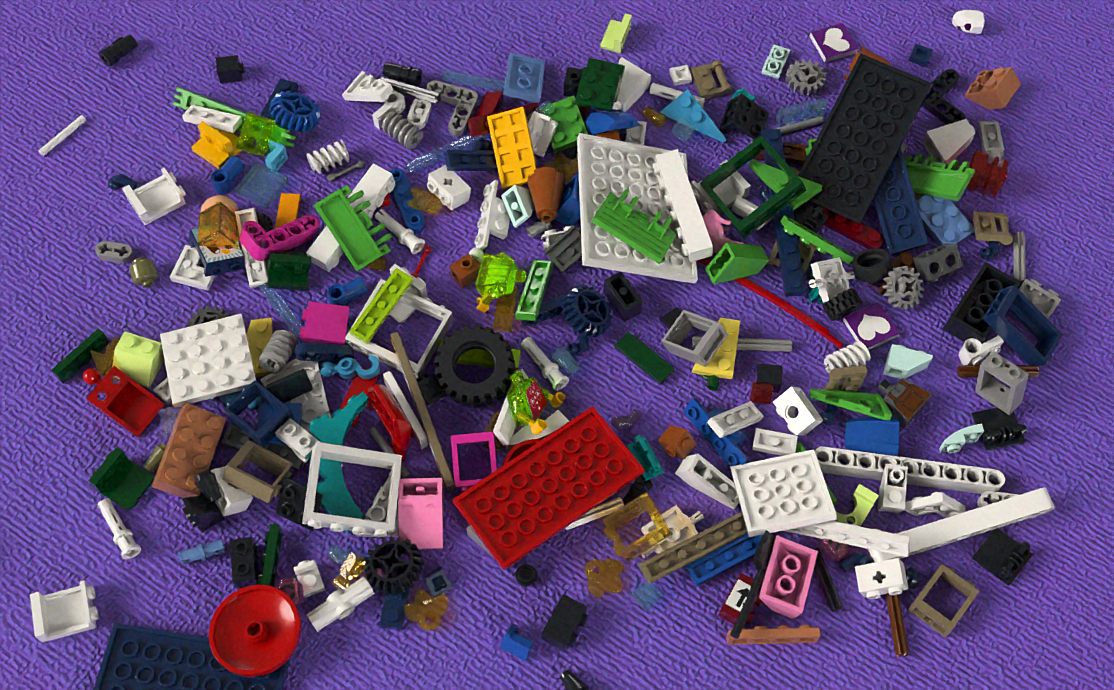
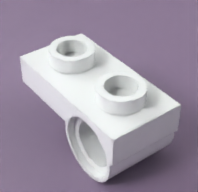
[372,90,406,130]
[959,335,1004,365]
[275,418,320,463]

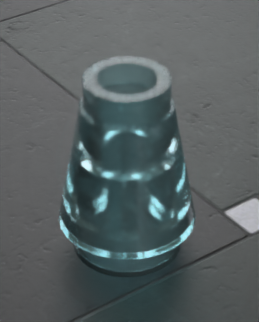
[550,346,581,376]

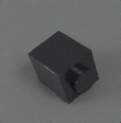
[216,55,245,84]

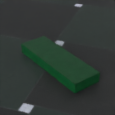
[615,332,675,385]

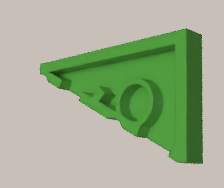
[749,160,822,210]
[809,388,892,421]

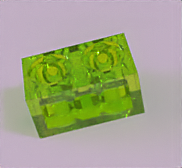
[236,112,275,156]

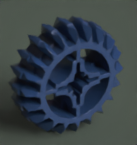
[561,285,613,339]

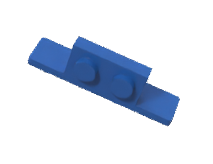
[683,398,748,467]

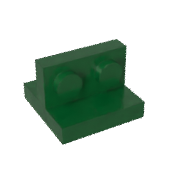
[267,251,311,291]

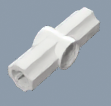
[306,577,374,632]

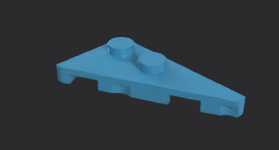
[660,89,728,143]

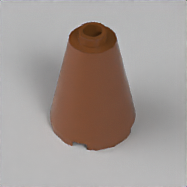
[527,167,566,222]

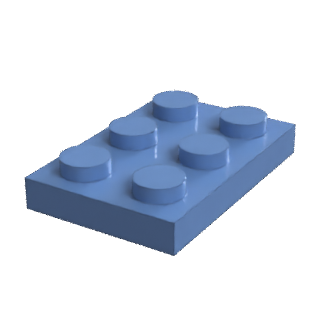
[503,52,545,103]
[916,195,975,246]

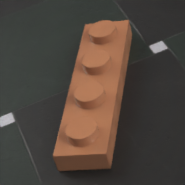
[726,625,820,645]

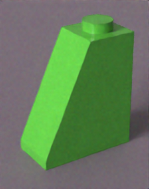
[705,242,769,284]

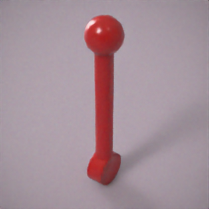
[411,245,431,278]

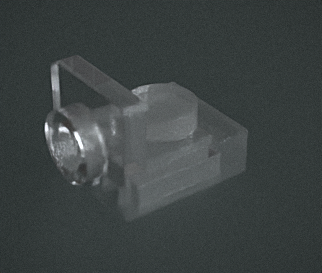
[159,407,180,441]

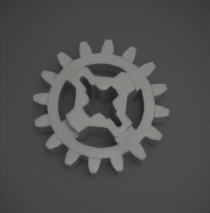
[786,59,826,96]
[883,266,924,310]

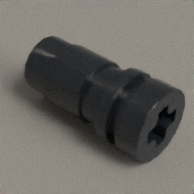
[98,34,138,67]
[382,62,422,87]

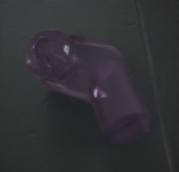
[611,409,642,430]

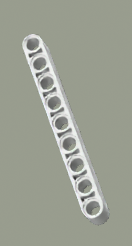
[815,447,1005,494]
[868,488,1055,563]

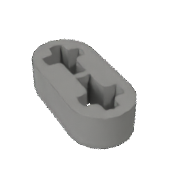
[95,241,134,264]

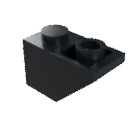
[182,495,224,532]

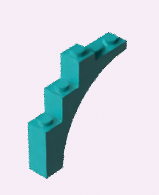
[309,392,368,534]

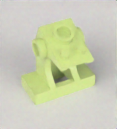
[835,484,879,527]

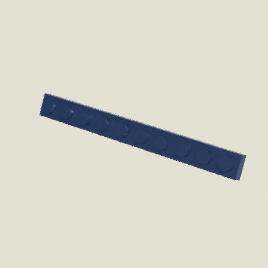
[761,129,806,296]

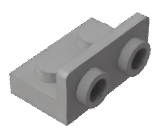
[1019,279,1061,319]

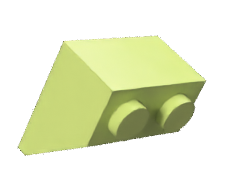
[112,331,164,389]

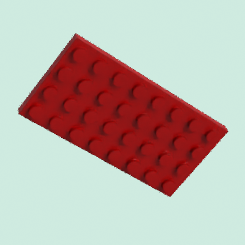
[452,406,645,571]

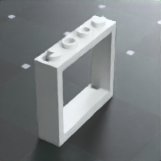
[345,279,453,378]
[302,442,402,538]

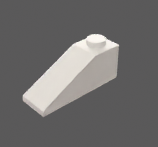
[675,454,739,509]

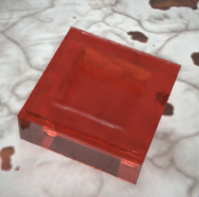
[750,382,773,404]

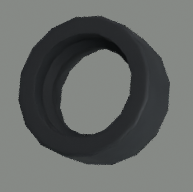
[852,248,892,282]

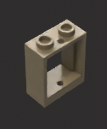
[223,440,293,504]
[908,564,979,638]

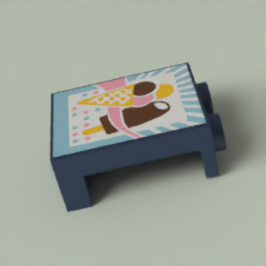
[189,222,245,277]

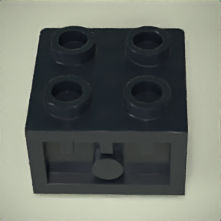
[719,93,769,140]

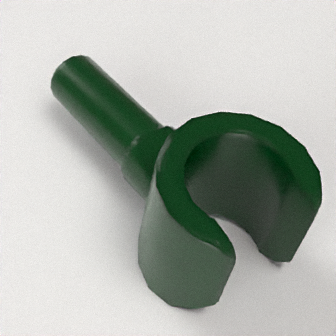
[697,374,719,391]

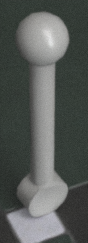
[327,161,364,182]

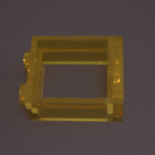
[603,492,672,562]

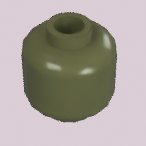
[129,257,159,288]

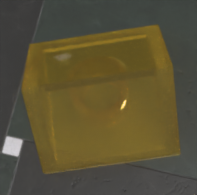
[198,202,239,249]

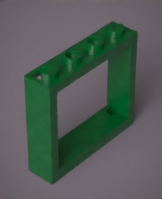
[700,135,807,238]

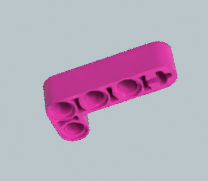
[239,215,320,261]

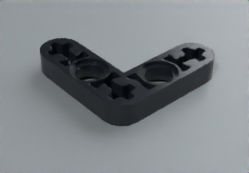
[922,69,966,125]

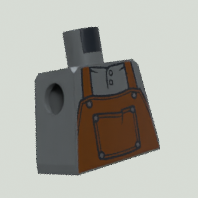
[877,378,932,429]

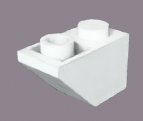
[878,464,908,513]

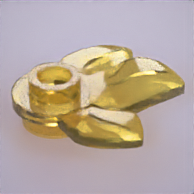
[544,152,578,184]
[407,188,443,215]
[584,558,624,599]
[404,589,448,631]

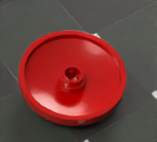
[209,585,301,677]

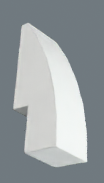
[505,410,569,453]

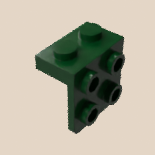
[88,447,155,510]

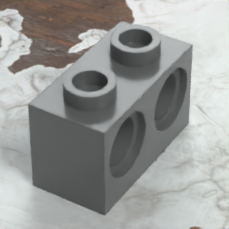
[913,243,963,283]

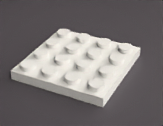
[160,314,257,408]
[730,449,837,537]

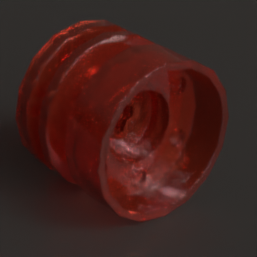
[966,150,1009,198]

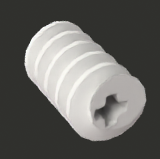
[306,140,349,174]
[824,341,871,374]

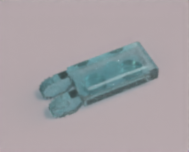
[775,99,828,126]

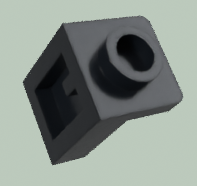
[416,373,447,406]

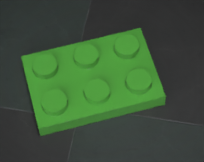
[539,96,588,153]

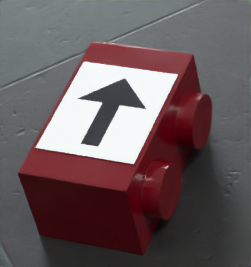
[718,573,762,625]

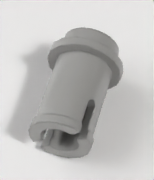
[526,220,552,239]

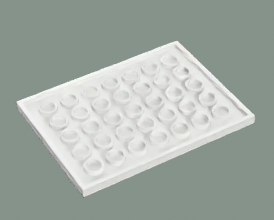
[577,133,698,284]

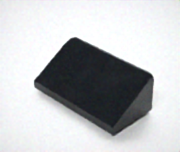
[266,369,313,403]

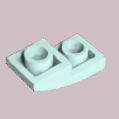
[761,44,790,79]
[939,424,984,453]

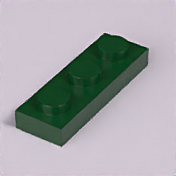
[51,328,109,384]
[258,524,283,587]

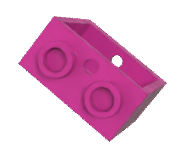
[451,432,497,491]

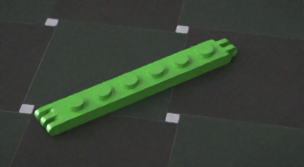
[173,86,296,148]

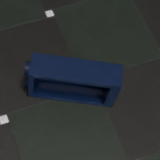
[983,285,1063,366]

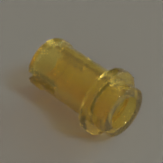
[642,106,667,127]
[364,257,387,272]

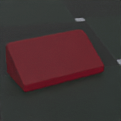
[475,91,503,117]

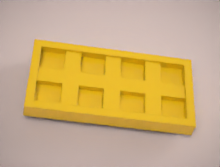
[487,107,537,190]

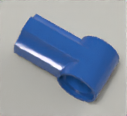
[211,156,245,194]
[327,277,368,306]

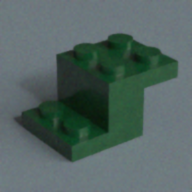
[575,58,625,113]

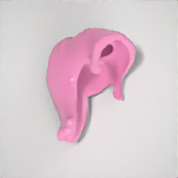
[702,209,744,253]

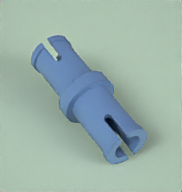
[178,539,225,565]

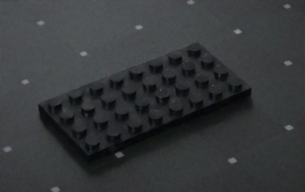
[798,53,932,225]

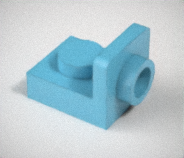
[265,140,288,174]

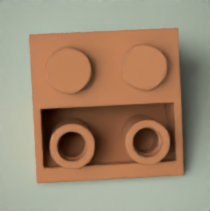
[964,67,1021,110]

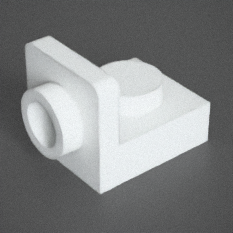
[293,560,325,598]

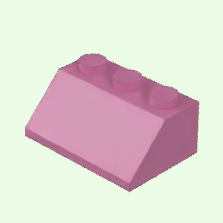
[759,536,818,619]

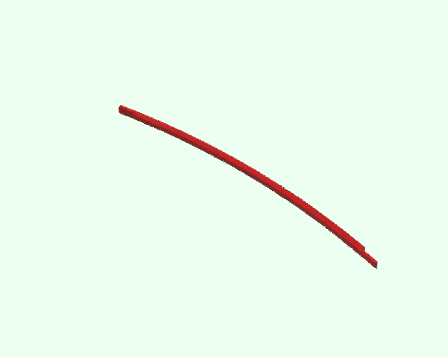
[697,258,844,349]

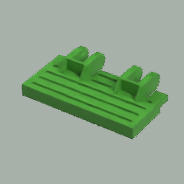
[904,153,975,201]
[314,185,393,272]
[591,189,677,264]

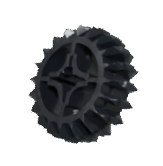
[363,536,424,595]

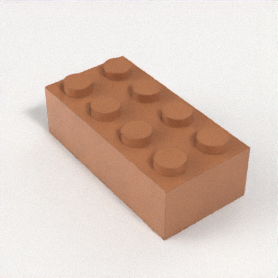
[151,403,226,498]

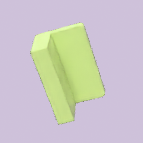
[600,13,632,53]

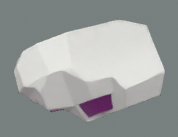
[952,10,984,34]

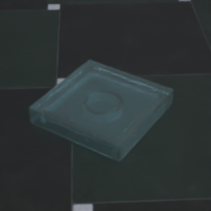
[235,162,289,209]

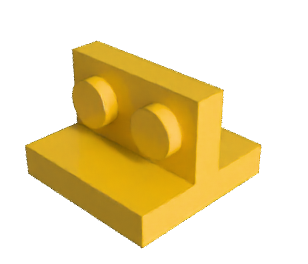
[191,121,246,169]

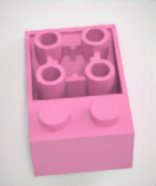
[398,478,444,549]

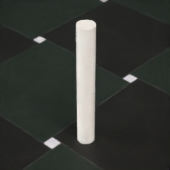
[38,115,86,156]

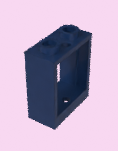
[224,380,294,448]

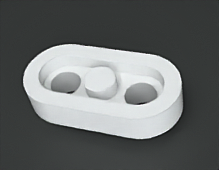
[407,98,432,130]

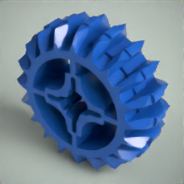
[269,91,321,133]

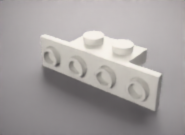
[475,180,510,250]

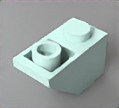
[883,344,933,379]

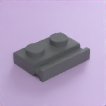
[544,225,582,273]

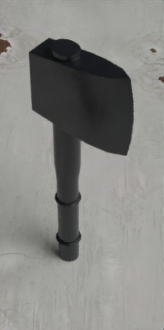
[730,530,774,638]

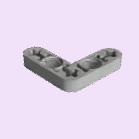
[427,80,478,137]

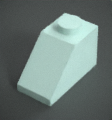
[501,185,535,228]

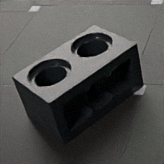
[230,537,259,590]

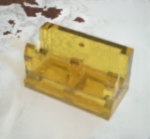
[493,287,518,333]

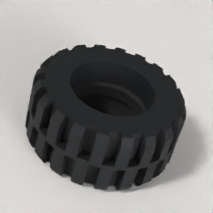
[434,325,515,407]

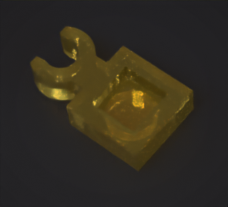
[332,552,366,590]

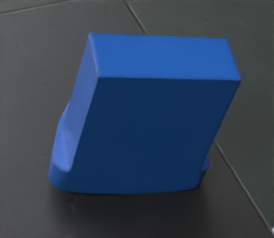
[501,623,533,661]

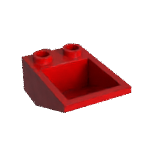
[83,366,165,437]

